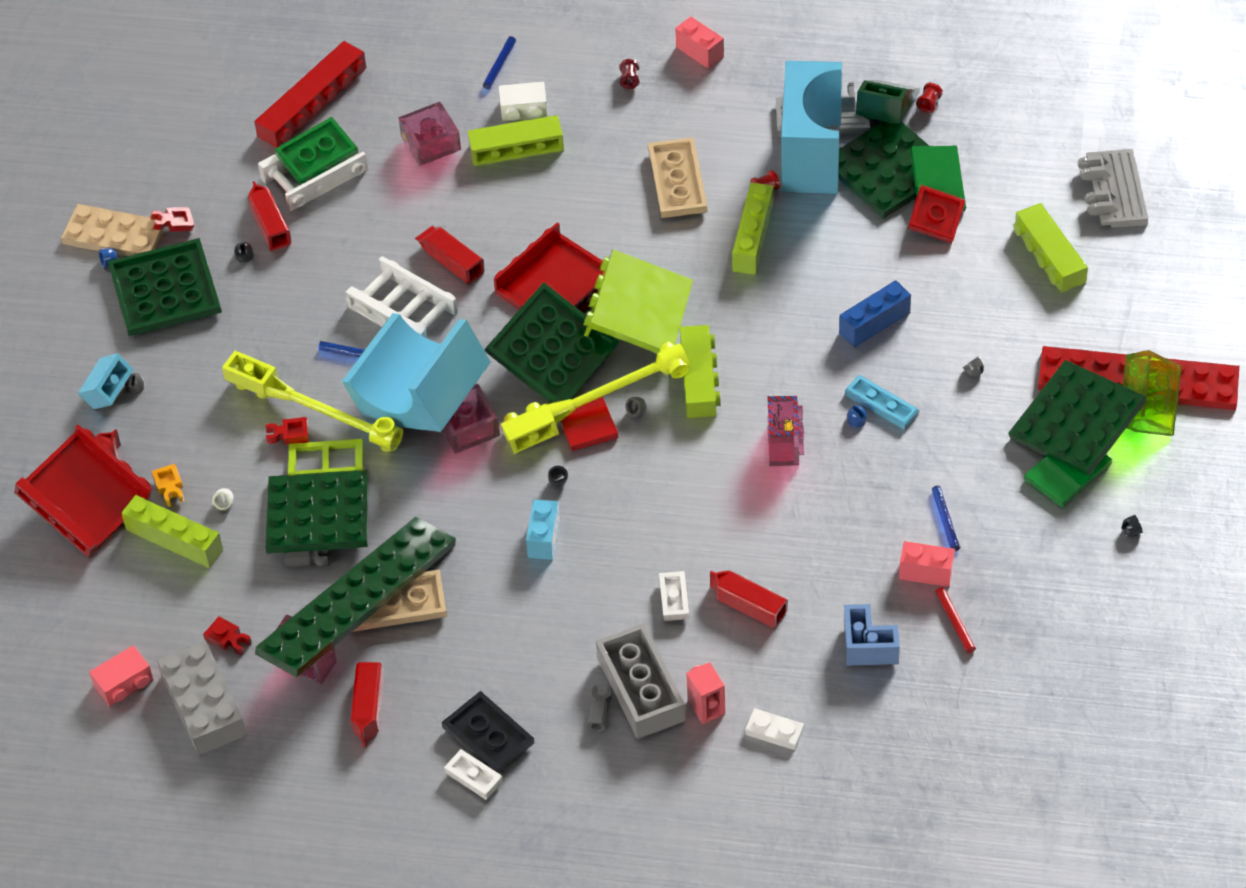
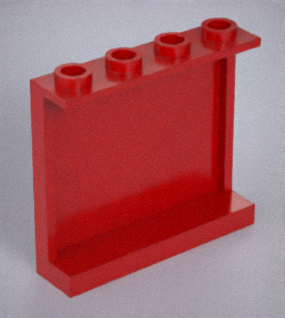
[493,222,603,313]
[14,424,152,558]

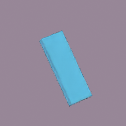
[845,375,919,430]

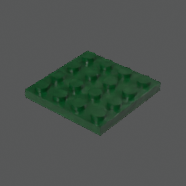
[838,121,929,219]
[108,238,222,337]
[484,282,619,404]
[1008,360,1147,476]
[265,470,369,554]

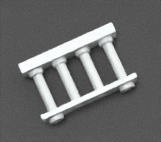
[258,125,368,212]
[346,256,458,338]

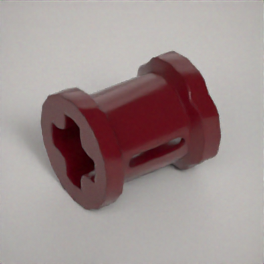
[619,59,640,89]

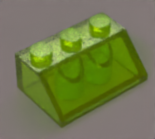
[1123,350,1182,436]

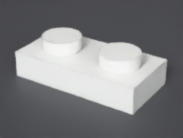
[659,571,689,621]
[745,708,804,750]
[444,749,503,800]

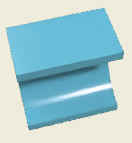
[781,61,842,194]
[341,313,491,432]

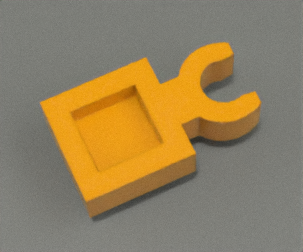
[151,464,184,507]

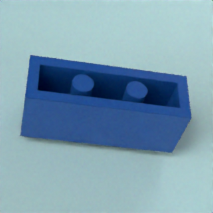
[839,280,911,348]

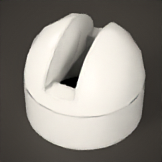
[212,488,234,510]

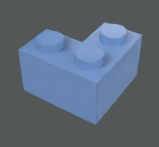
[844,604,900,666]

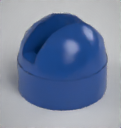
[99,248,117,268]
[847,406,867,427]

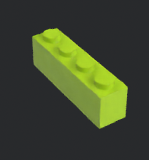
[467,115,564,166]
[732,183,773,275]
[1013,203,1088,293]
[680,325,721,418]
[122,495,223,569]

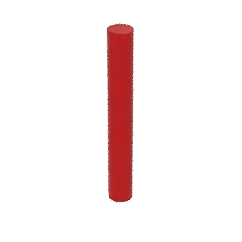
[935,587,976,653]

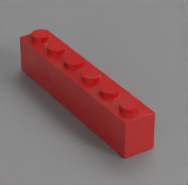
[254,41,367,148]

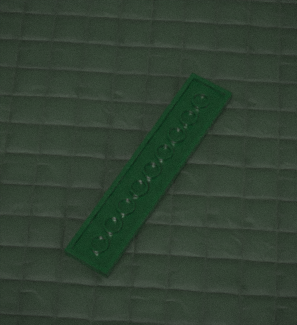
[255,517,456,678]

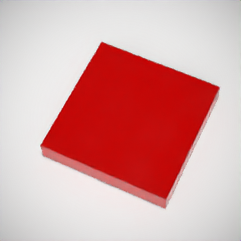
[907,185,965,244]
[559,397,619,451]

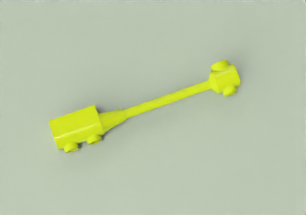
[500,342,690,454]
[222,350,403,452]

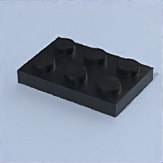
[442,691,534,773]

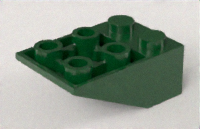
[856,80,920,124]

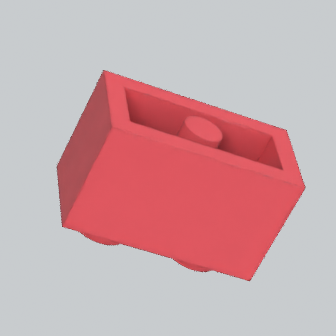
[675,16,724,69]
[899,541,955,587]
[89,645,153,706]
[686,662,726,725]

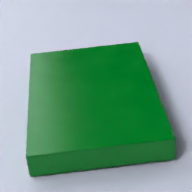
[274,117,358,185]
[910,145,966,212]
[1024,455,1112,508]

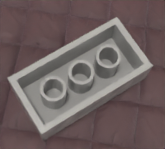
[596,623,686,739]
[157,640,247,756]

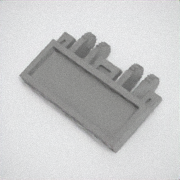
[776,82,870,137]
[1077,149,1149,228]

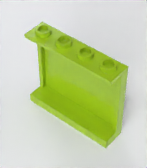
[583,249,693,353]

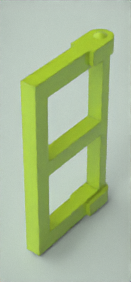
[287,439,364,476]

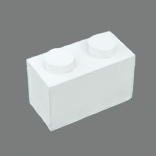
[499,82,548,121]

